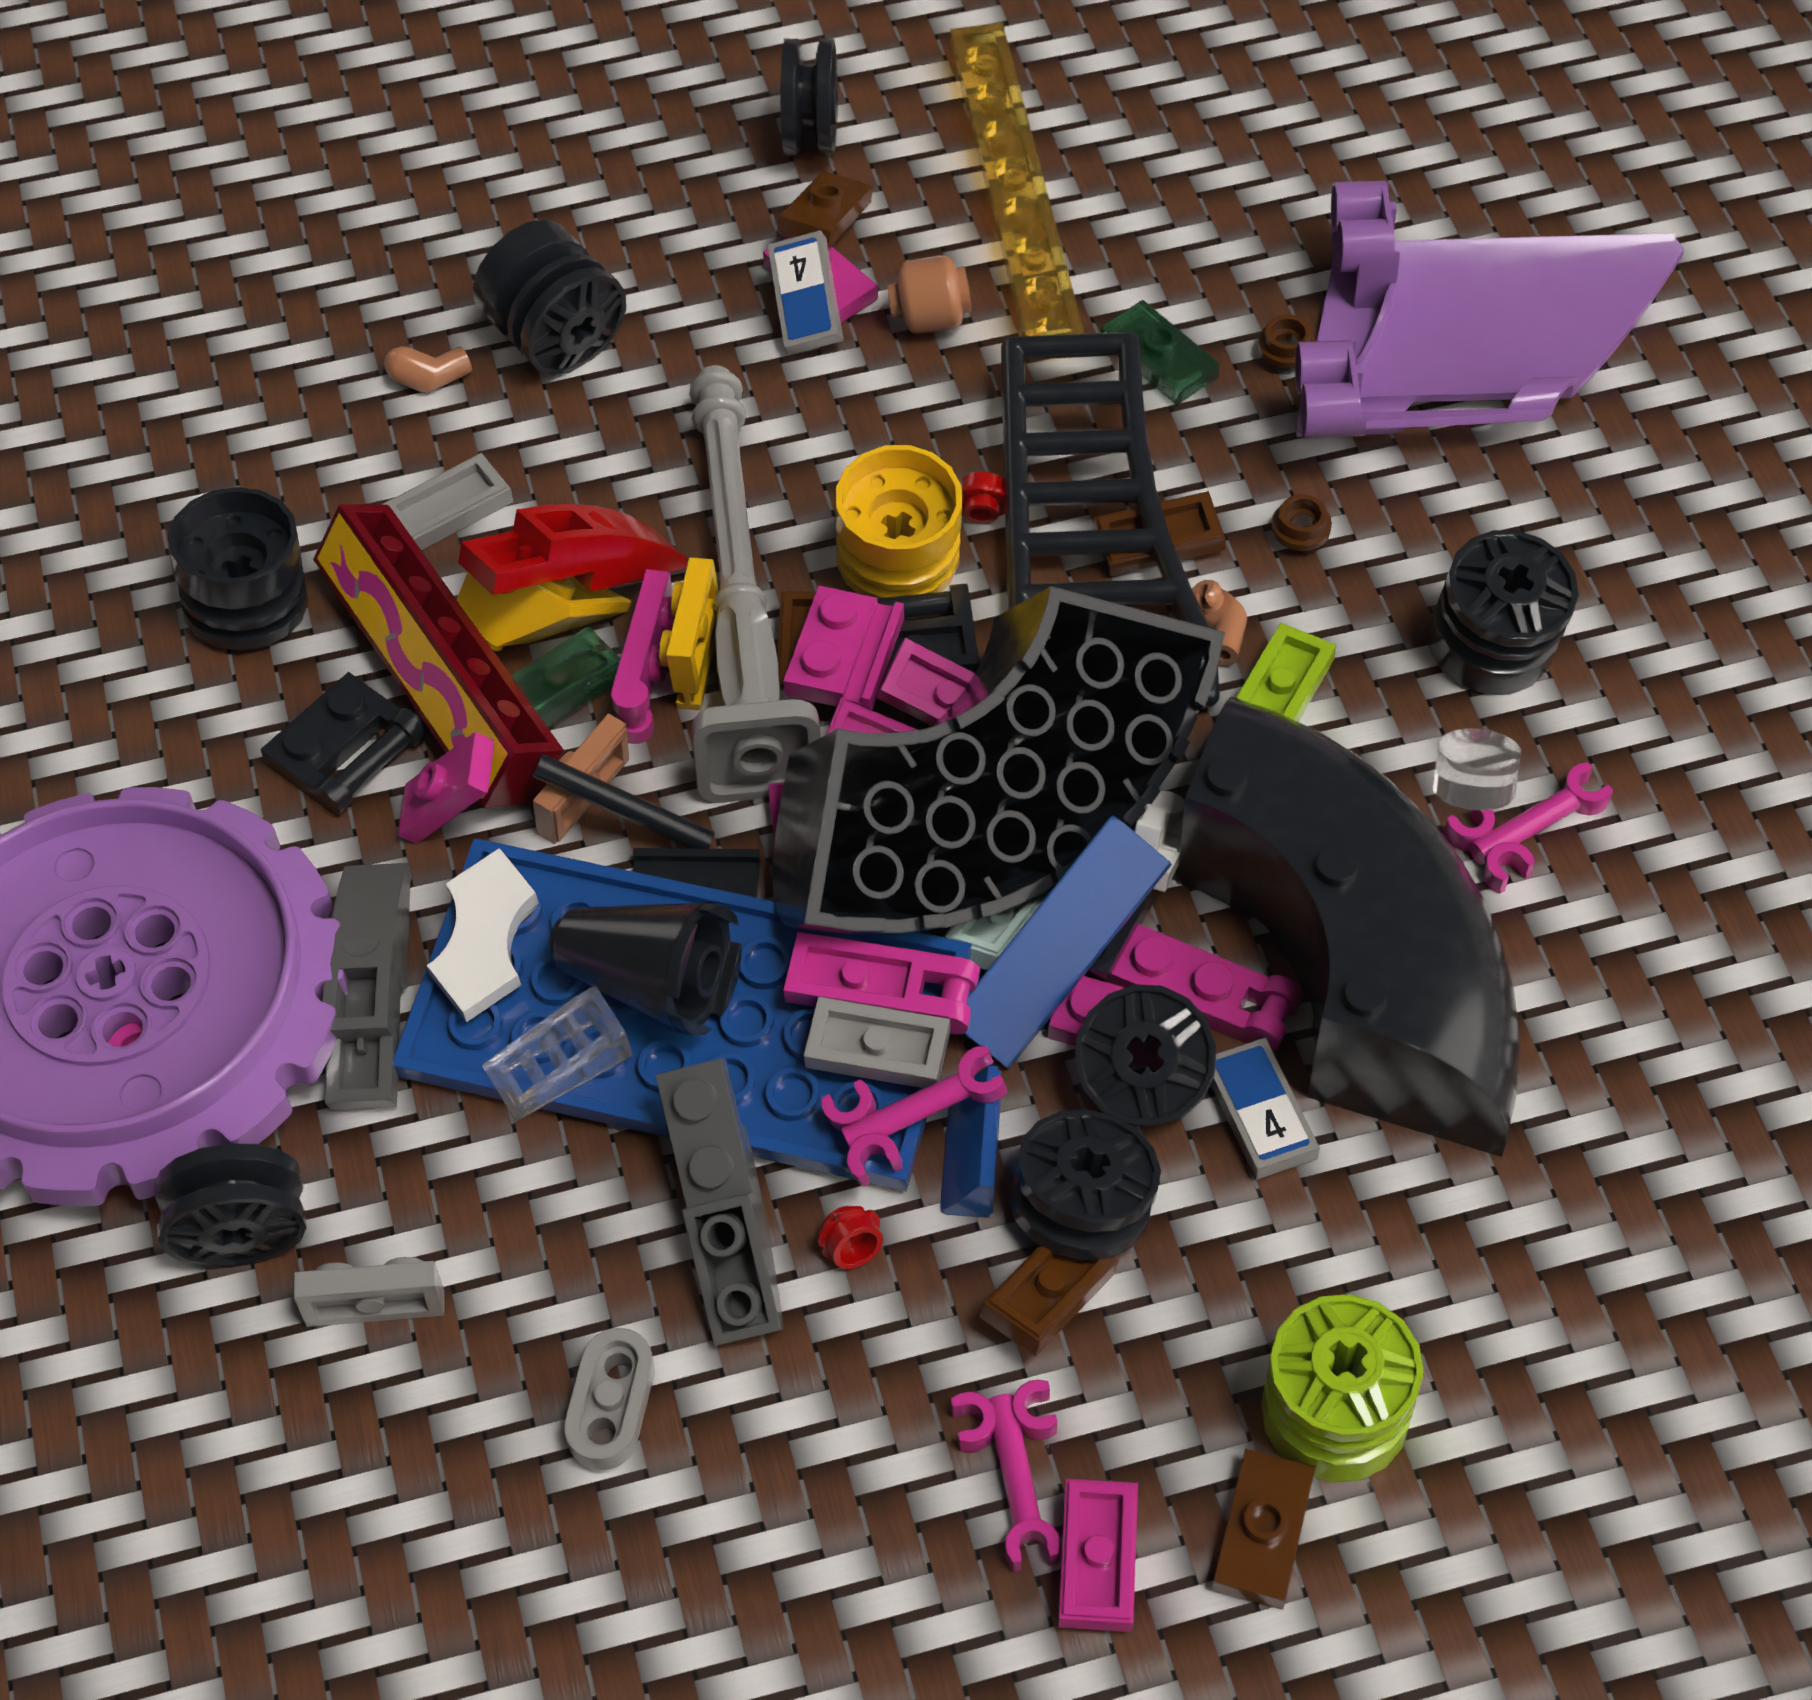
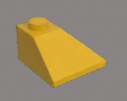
[457,572,632,651]

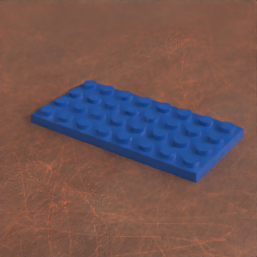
[394,838,972,1191]

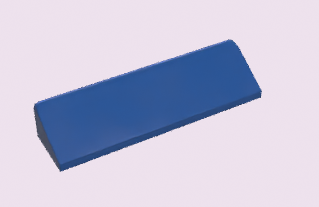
[963,816,1172,1069]

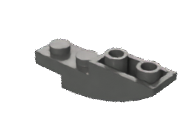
[322,863,411,1110]
[656,1058,784,1346]

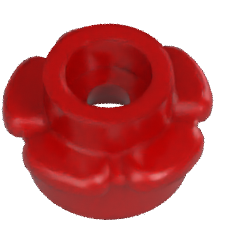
[960,472,1005,524]
[817,1206,883,1269]

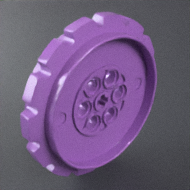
[0,787,349,1206]

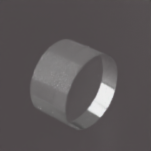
[1433,729,1521,810]

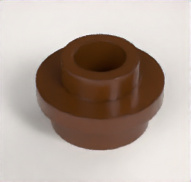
[1258,315,1315,369]
[1272,494,1332,551]

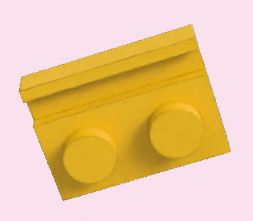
[659,557,719,710]

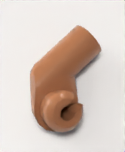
[384,346,473,393]
[1192,580,1247,666]

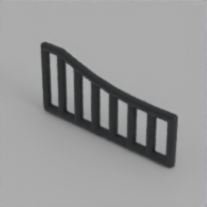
[1001,332,1220,708]

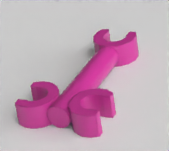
[1444,762,1613,894]
[822,1046,1008,1187]
[951,1379,1061,1573]

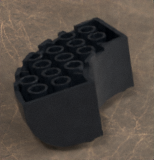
[773,586,1225,935]
[1177,697,1520,1157]

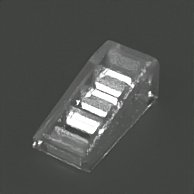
[482,986,633,1122]

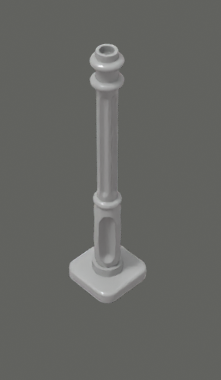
[689,365,821,803]

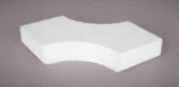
[427,848,539,1022]

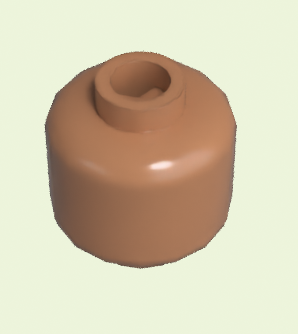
[887,255,972,335]

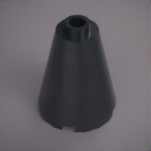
[549,902,742,1036]

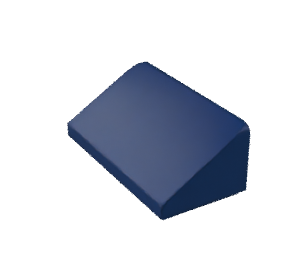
[941,1065,1001,1218]

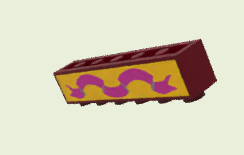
[313,504,564,808]

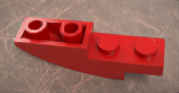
[458,504,688,595]

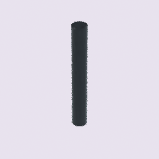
[531,753,715,849]

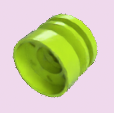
[1261,1294,1424,1483]

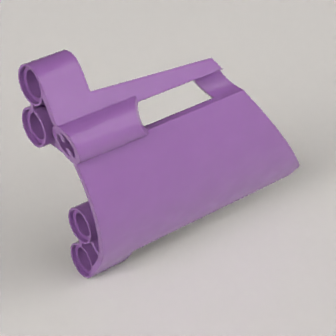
[1295,181,1684,438]

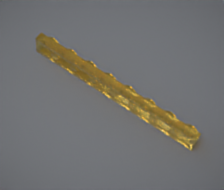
[950,22,1085,336]

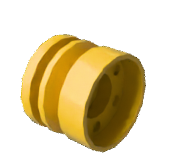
[836,445,962,598]

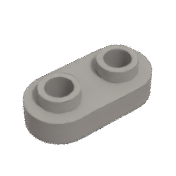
[564,1328,655,1470]

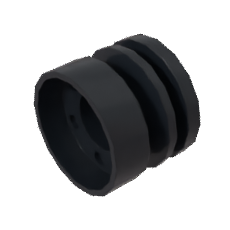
[473,219,626,375]
[168,487,309,651]
[1427,530,1579,694]

